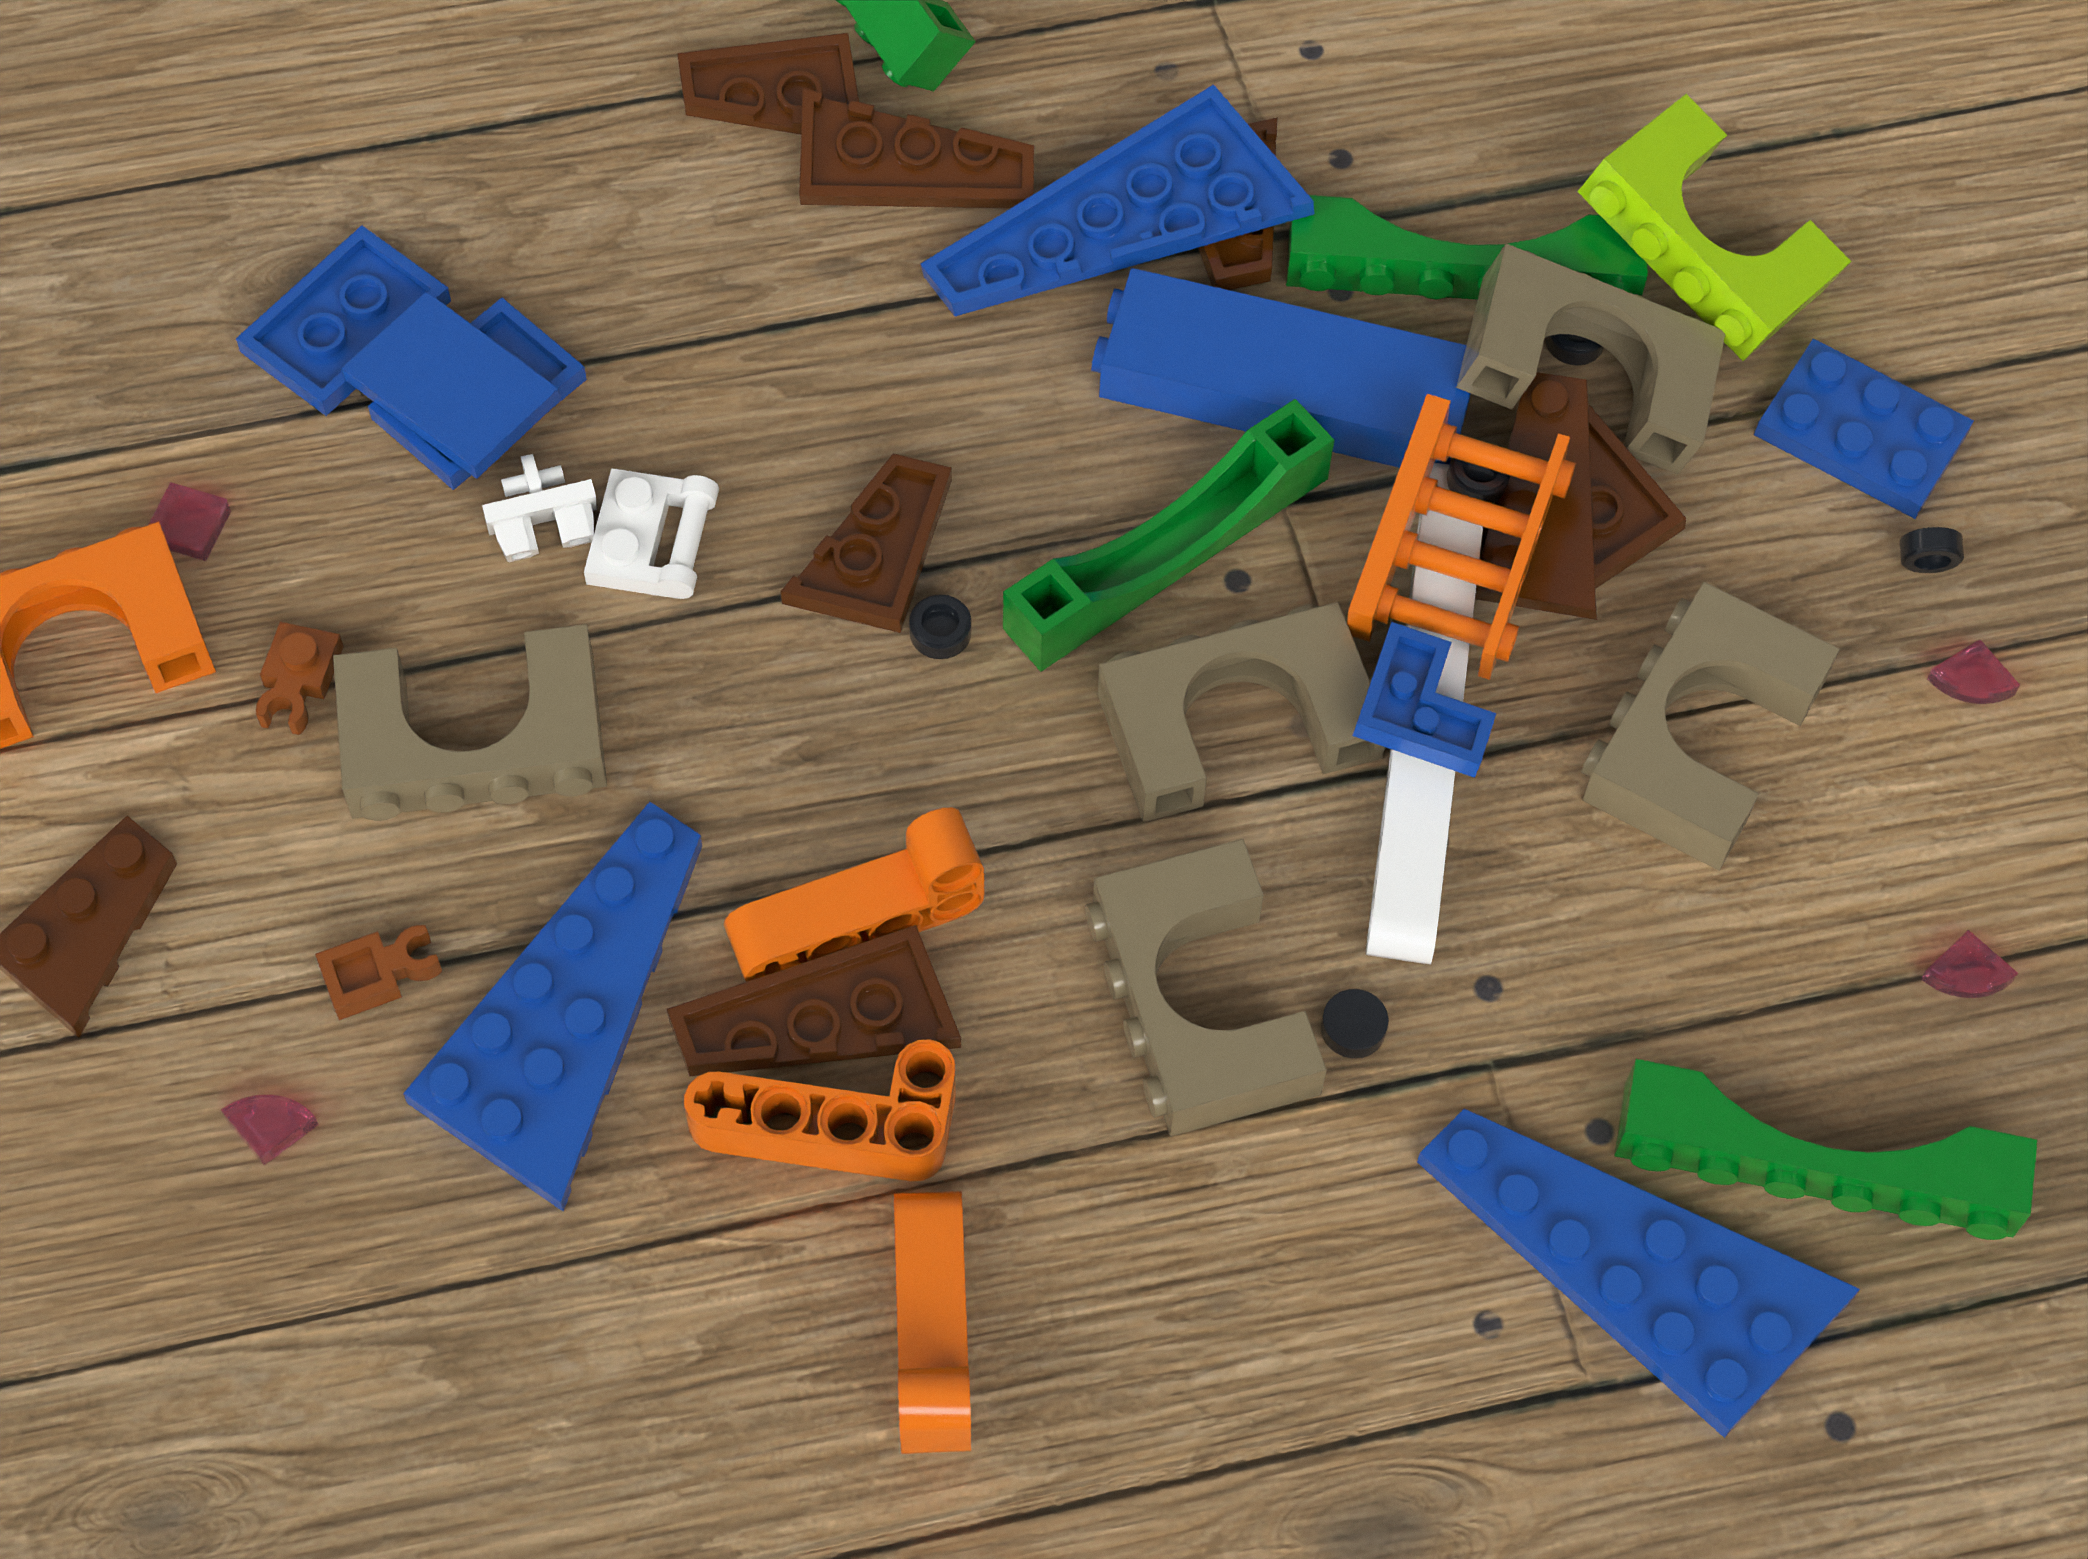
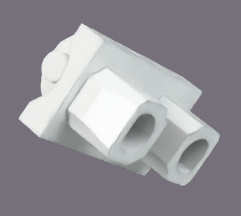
[482,454,597,562]

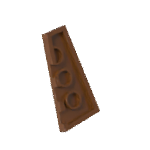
[799,88,1034,208]
[1475,372,1597,620]
[667,925,961,1077]

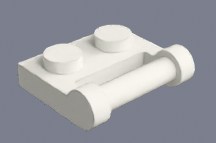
[584,468,719,599]

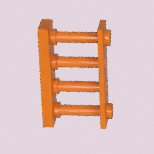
[1347,394,1576,680]

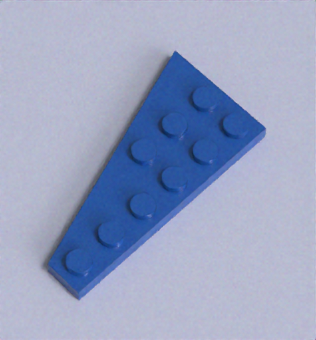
[920,84,1315,316]
[403,802,702,1212]
[1417,1109,1860,1438]

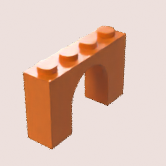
[0,521,216,749]

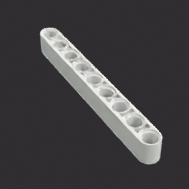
[1366,463,1483,965]

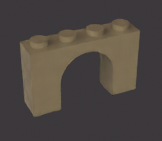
[1456,244,1725,475]
[1581,582,1840,871]
[1097,602,1385,823]
[333,624,607,821]
[1085,839,1327,1137]

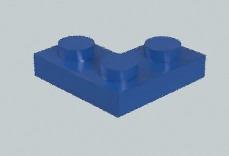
[1352,622,1496,778]

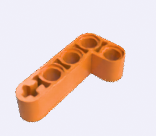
[723,807,984,982]
[684,1039,956,1182]
[894,1191,971,1454]

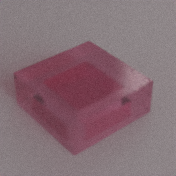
[148,482,231,561]

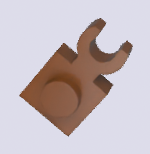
[256,622,344,735]
[315,925,442,1020]

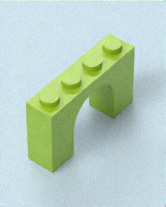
[1577,93,1852,361]

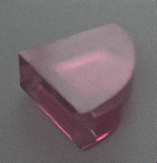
[1927,639,2020,704]
[1921,930,2018,998]
[221,1095,319,1165]

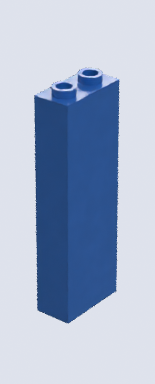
[1091,268,1471,468]

